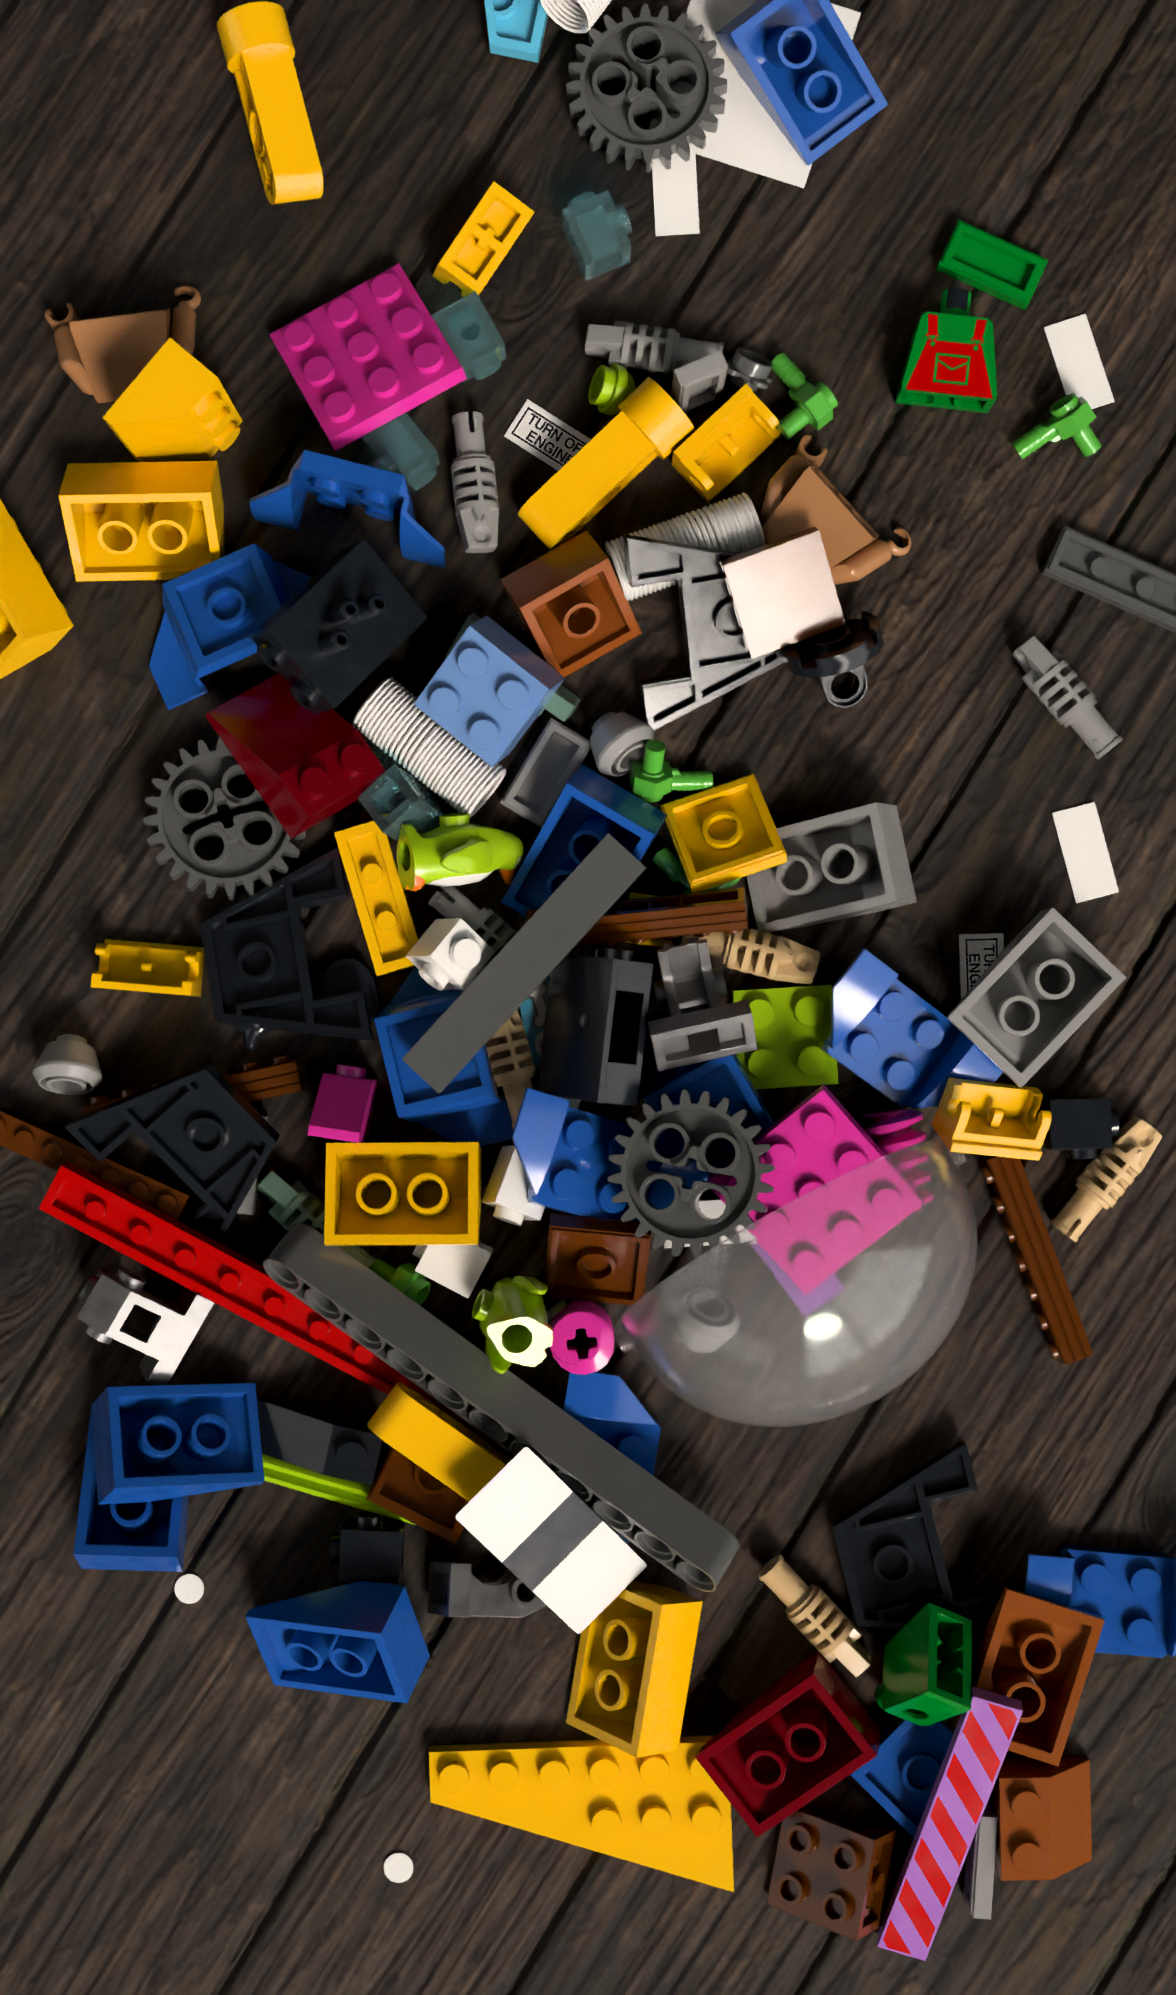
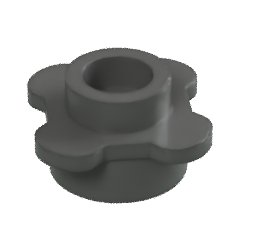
[727,348,773,392]

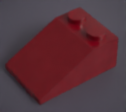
[205,673,386,839]
[695,1651,881,1838]

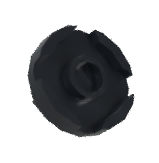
[783,611,884,708]

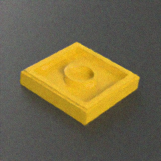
[660,774,787,893]

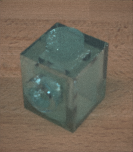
[562,190,632,281]
[432,291,506,382]
[361,413,440,491]
[358,764,445,842]

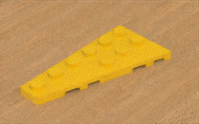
[429,1736,734,1892]

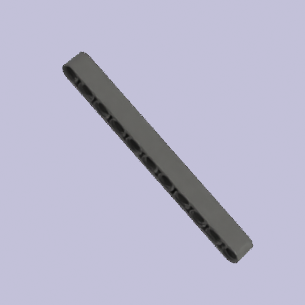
[263,1223,740,1592]

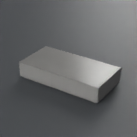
[671,350,728,413]
[500,718,591,829]
[963,1800,998,1920]

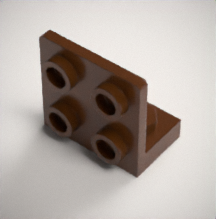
[767,1808,899,1941]

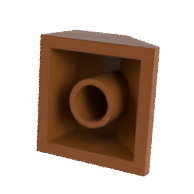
[500,531,642,677]
[989,1757,1092,1881]

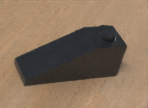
[256,1396,385,1485]

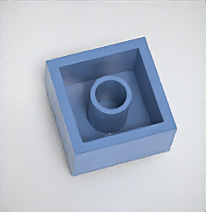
[414,616,565,767]

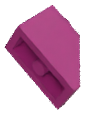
[307,1064,377,1143]

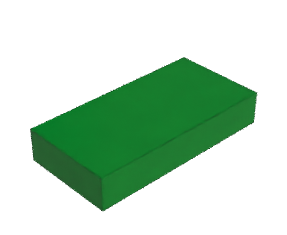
[936,220,1048,310]

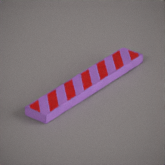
[877,1686,1023,1961]

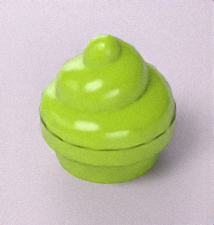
[588,364,637,415]

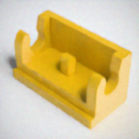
[432,181,535,299]
[672,384,781,504]
[91,939,205,997]
[931,1078,1052,1161]

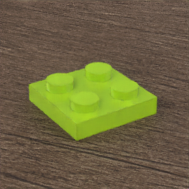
[731,985,838,1089]

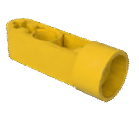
[217,1,323,205]
[518,377,695,551]
[367,1382,512,1501]

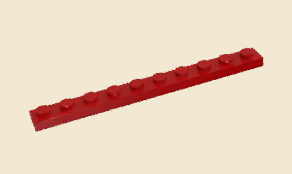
[38,1161,488,1441]

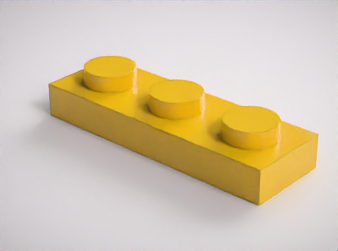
[334,818,419,976]

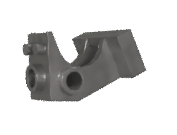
[648,937,757,1071]
[77,1266,214,1386]
[427,1561,547,1618]

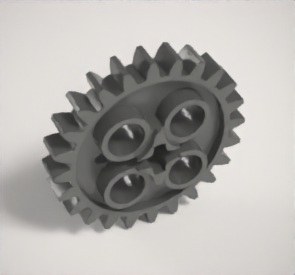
[566,4,727,173]
[143,737,306,900]
[607,1090,776,1258]

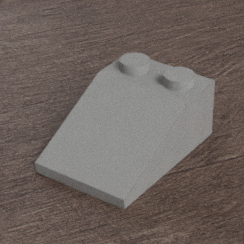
[747,802,917,933]
[946,907,1127,1088]

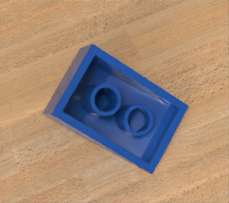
[715,0,888,166]
[501,764,667,947]
[92,1383,265,1505]
[73,1405,189,1572]
[245,1581,430,1703]

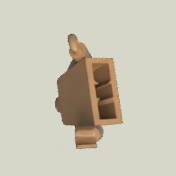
[45,285,201,403]
[761,435,911,585]

